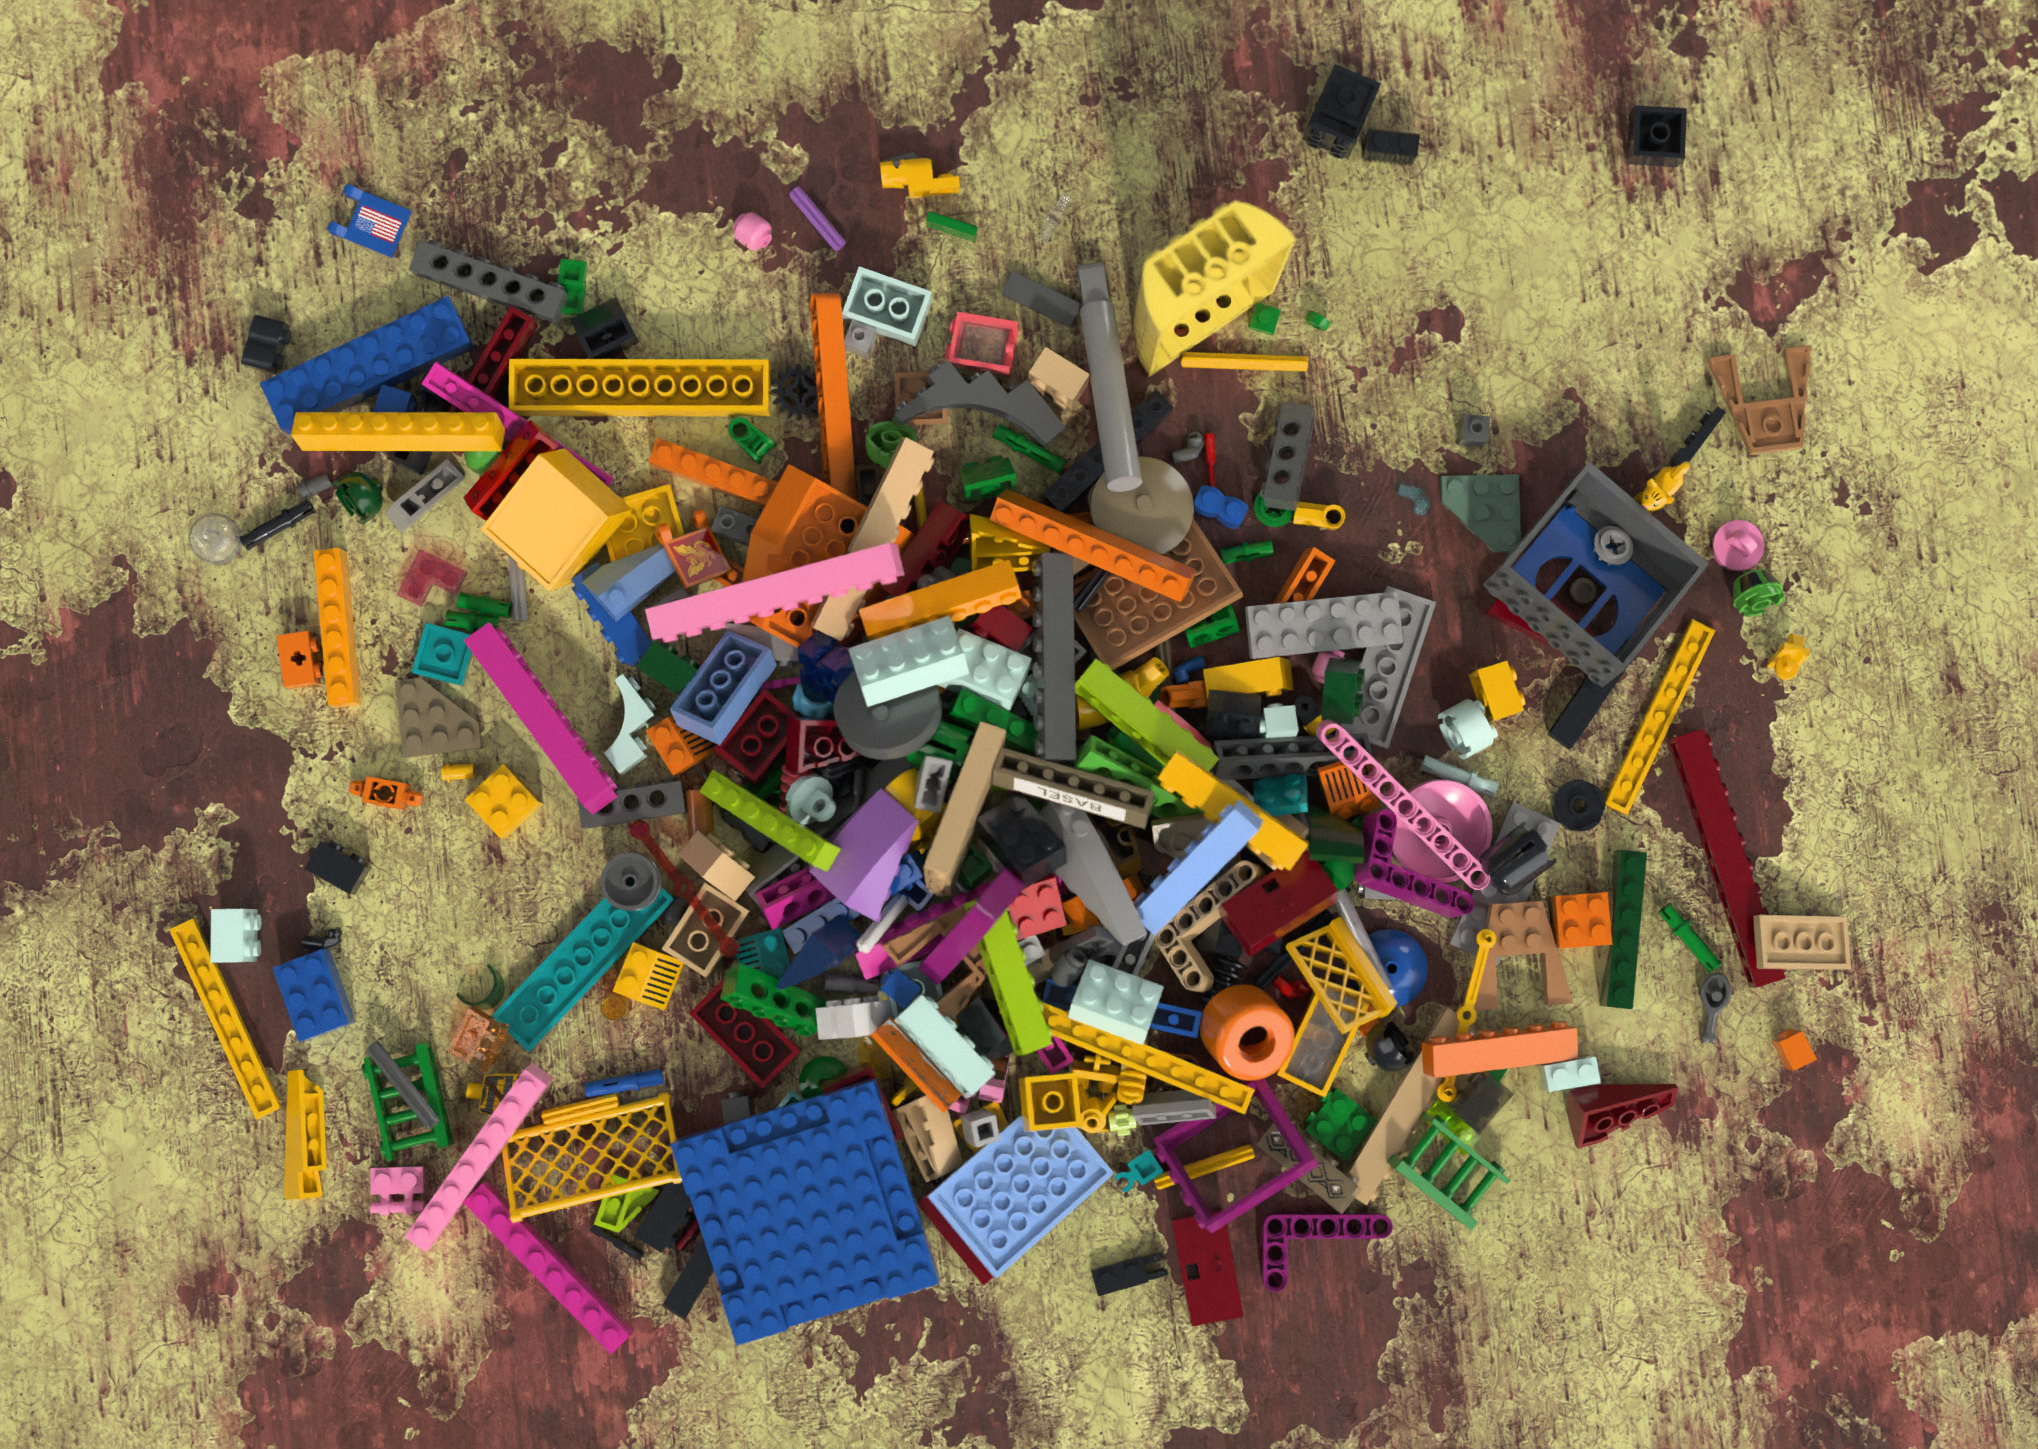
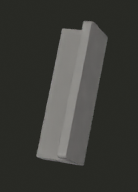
[1132,1090,1216,1125]

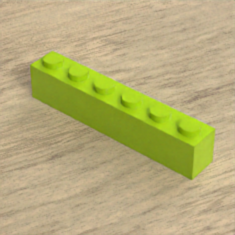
[1075,659,1219,771]
[699,770,841,872]
[964,898,1052,1055]

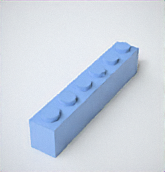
[1133,800,1263,935]

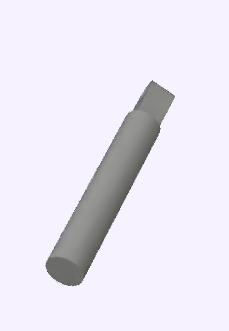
[1077,262,1142,492]

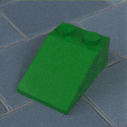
[959,455,1017,504]

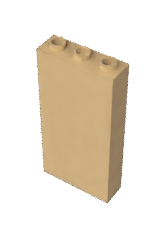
[924,722,1006,897]

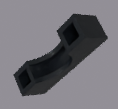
[387,365,452,475]

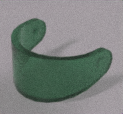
[456,963,505,1010]

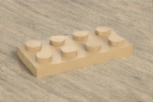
[1753,915,1851,970]

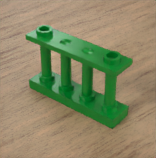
[362,1042,454,1161]
[1387,1113,1511,1230]

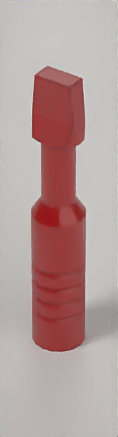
[1204,433,1216,488]

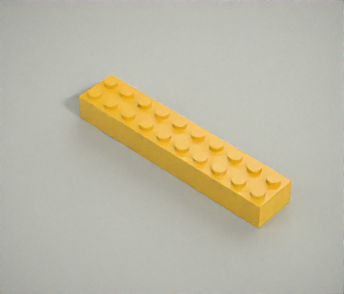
[508,359,771,417]

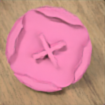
[1711,520,1765,571]

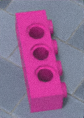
[755,867,837,930]

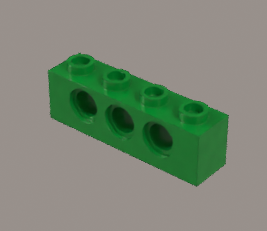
[720,963,828,1036]

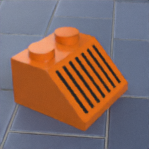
[646,715,717,777]
[1317,761,1381,820]

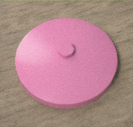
[1392,779,1493,883]

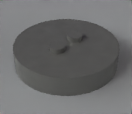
[834,670,942,760]

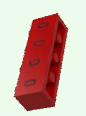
[463,420,558,521]

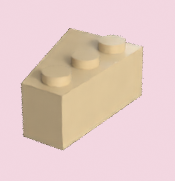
[892,1094,963,1182]

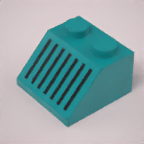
[732,928,792,980]

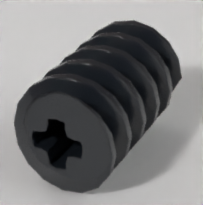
[1197,954,1248,1005]

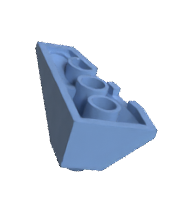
[582,537,678,622]

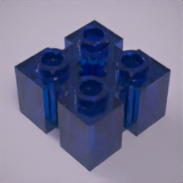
[797,630,855,704]

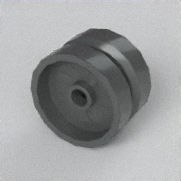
[600,852,663,911]

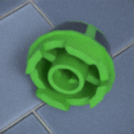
[1733,569,1785,617]

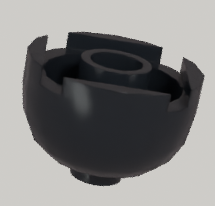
[1365,1018,1415,1072]

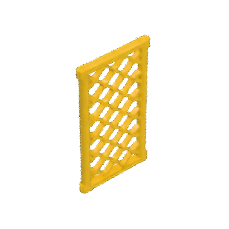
[502,1091,682,1223]

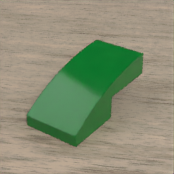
[557,259,587,316]

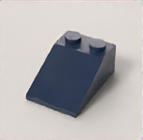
[776,914,862,990]

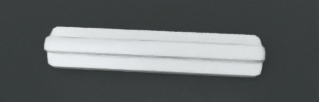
[856,893,908,953]

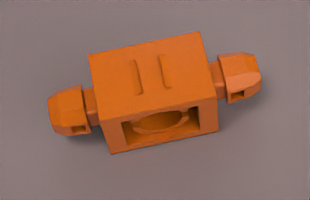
[348,776,424,810]

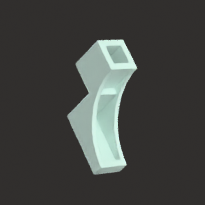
[604,674,657,775]

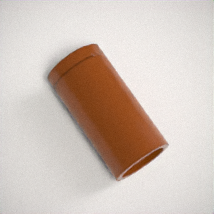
[685,789,715,840]

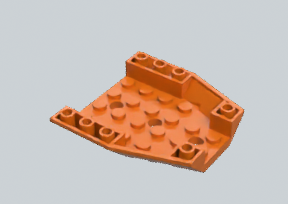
[742,464,916,663]

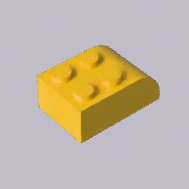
[884,768,947,858]

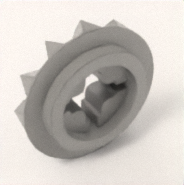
[1592,526,1633,566]

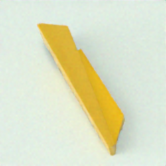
[284,1070,327,1200]

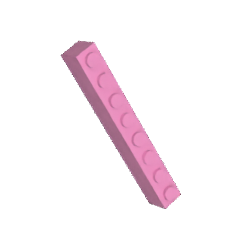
[404,1062,553,1252]

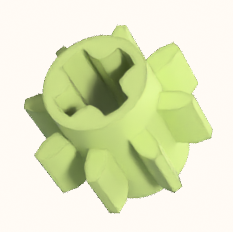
[1108,1103,1136,1136]

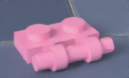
[370,1166,426,1215]

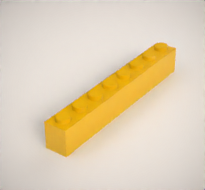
[291,412,505,451]

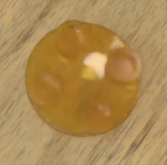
[856,1035,903,1080]

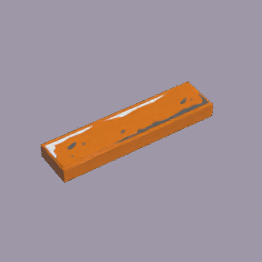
[871,1017,962,1113]

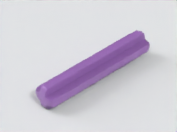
[789,186,845,251]

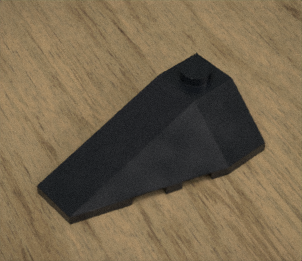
[1191,852,1258,958]

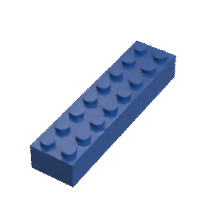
[260,296,476,435]

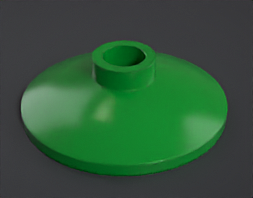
[799,1056,847,1099]

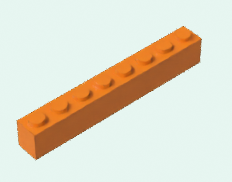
[990,489,1196,602]

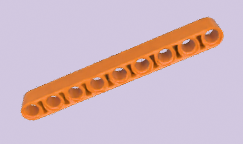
[810,293,857,522]

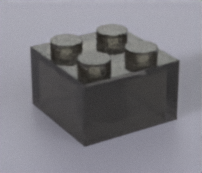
[1449,1071,1514,1134]

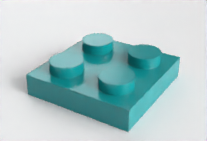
[411,623,473,686]
[1254,774,1308,816]

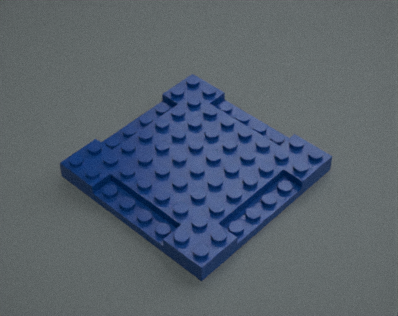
[670,1078,940,1346]

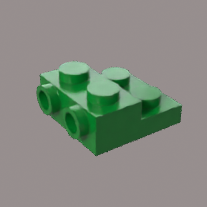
[1303,1087,1377,1162]

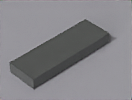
[1002,271,1082,329]

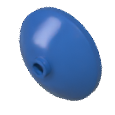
[1349,929,1428,1007]

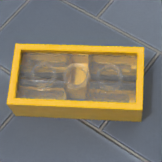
[1276,977,1370,1097]

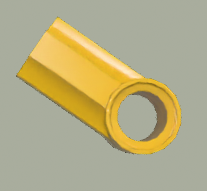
[1293,502,1345,530]

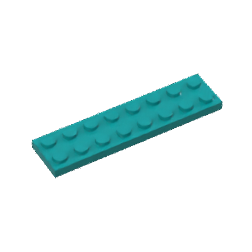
[492,877,675,1052]

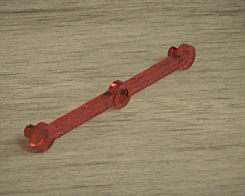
[630,820,740,957]

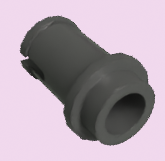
[297,472,333,499]

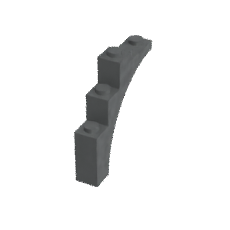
[892,361,1066,447]

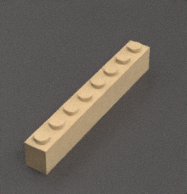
[810,437,934,641]
[1344,1007,1475,1205]

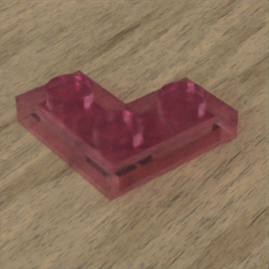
[397,549,468,607]

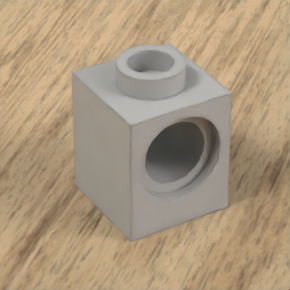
[844,320,878,359]

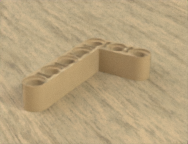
[1155,861,1265,992]

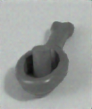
[1700,972,1731,1044]

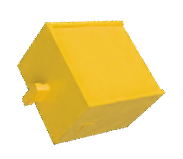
[481,448,633,591]

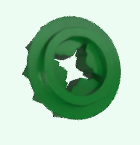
[1254,493,1295,528]

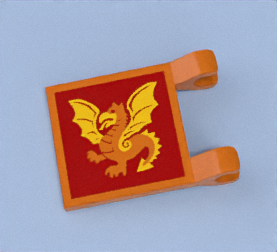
[654,510,732,589]

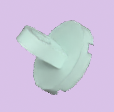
[785,773,836,825]

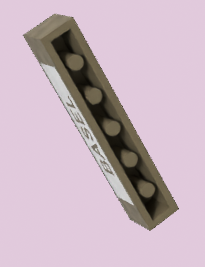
[993,748,1154,829]

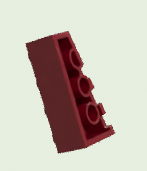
[785,717,862,773]

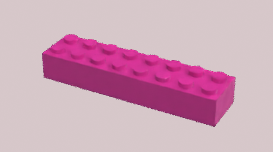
[463,622,618,815]

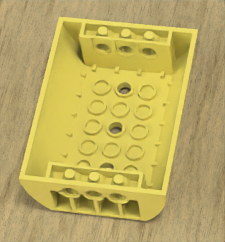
[1133,201,1296,378]

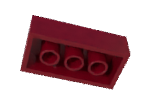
[689,978,802,1089]

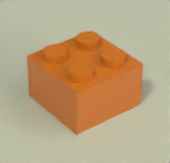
[1549,892,1612,948]

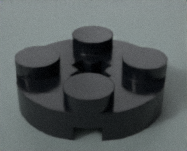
[1552,779,1606,832]

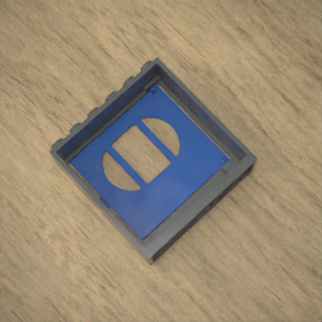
[1483,461,1709,687]

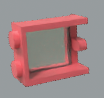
[945,312,1019,378]

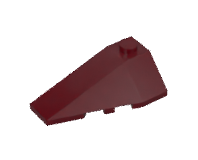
[1566,1084,1678,1149]

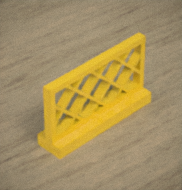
[1286,917,1397,1034]

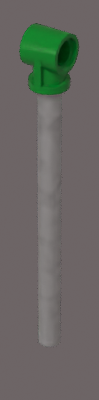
[1291,803,1393,990]

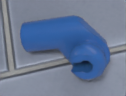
[1172,655,1206,684]

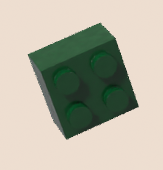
[636,641,700,696]
[1321,657,1365,725]

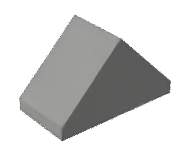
[914,755,952,813]

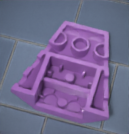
[808,788,919,922]

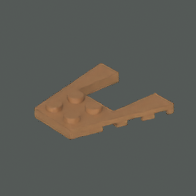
[1707,345,1811,455]
[882,896,987,1022]
[1474,900,1573,1011]

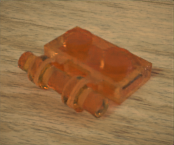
[447,1005,509,1072]

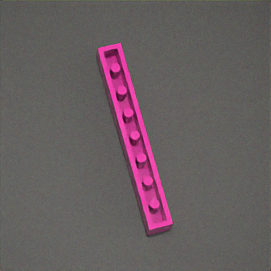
[463,1181,634,1354]

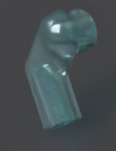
[1397,483,1430,515]

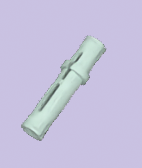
[1420,755,1499,798]

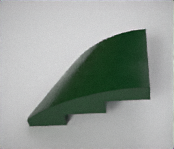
[1309,804,1364,863]

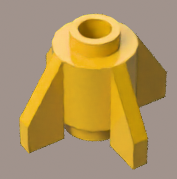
[1078,1085,1117,1133]

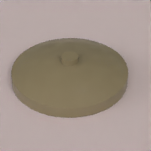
[1090,457,1194,555]

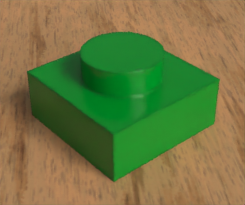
[1248,303,1281,336]

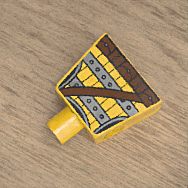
[466,1073,524,1124]

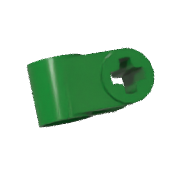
[728,417,777,465]

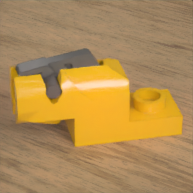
[880,152,960,198]

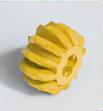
[1117,1064,1147,1105]

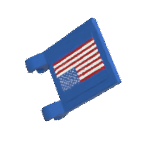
[327,184,412,259]

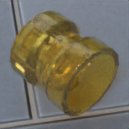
[601,994,630,1021]

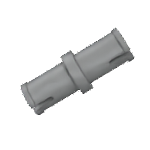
[825,973,878,995]

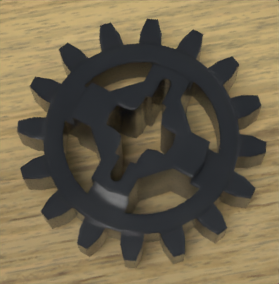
[770,364,818,421]

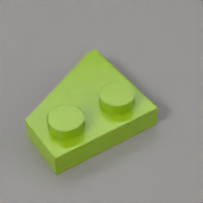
[594,1174,660,1233]

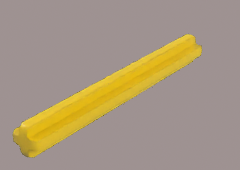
[1181,352,1308,372]

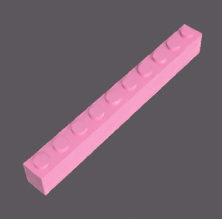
[645,543,904,643]

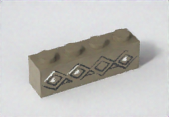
[1256,1123,1362,1214]

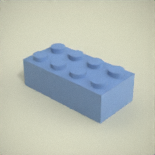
[670,630,777,745]

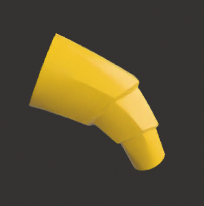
[1075,657,1169,730]

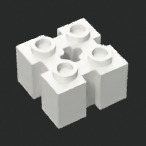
[816,996,892,1040]

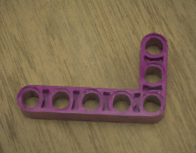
[1354,809,1474,918]
[918,868,1025,985]
[1261,1212,1393,1292]

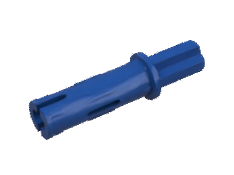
[584,1069,664,1097]

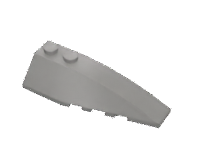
[1039,802,1147,946]

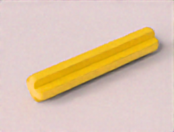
[542,1093,619,1124]

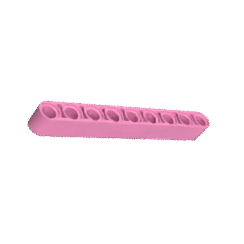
[1316,720,1490,890]

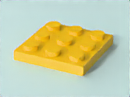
[606,484,685,562]

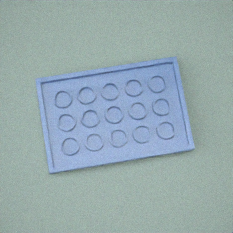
[927,1113,1114,1278]

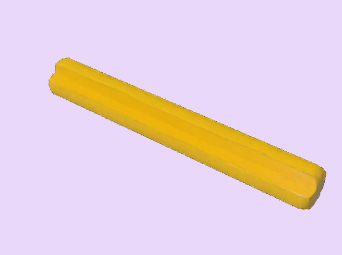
[1154,1144,1255,1189]

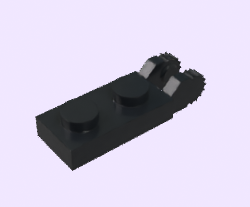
[1670,406,1726,467]
[1091,1252,1168,1297]

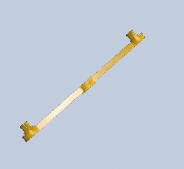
[1436,929,1496,1102]

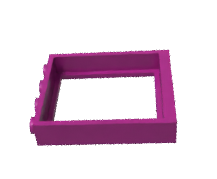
[1153,1078,1319,1233]

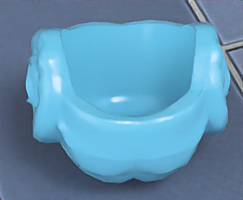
[792,683,839,718]

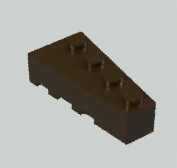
[1085,812,1142,880]

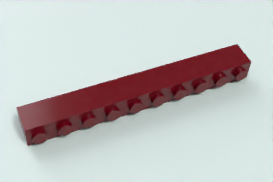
[1668,729,1787,988]

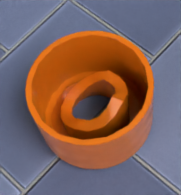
[1199,984,1294,1081]

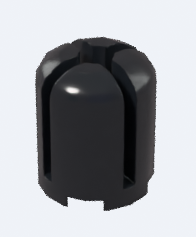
[1480,821,1557,896]

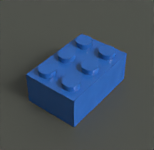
[273,949,356,1042]

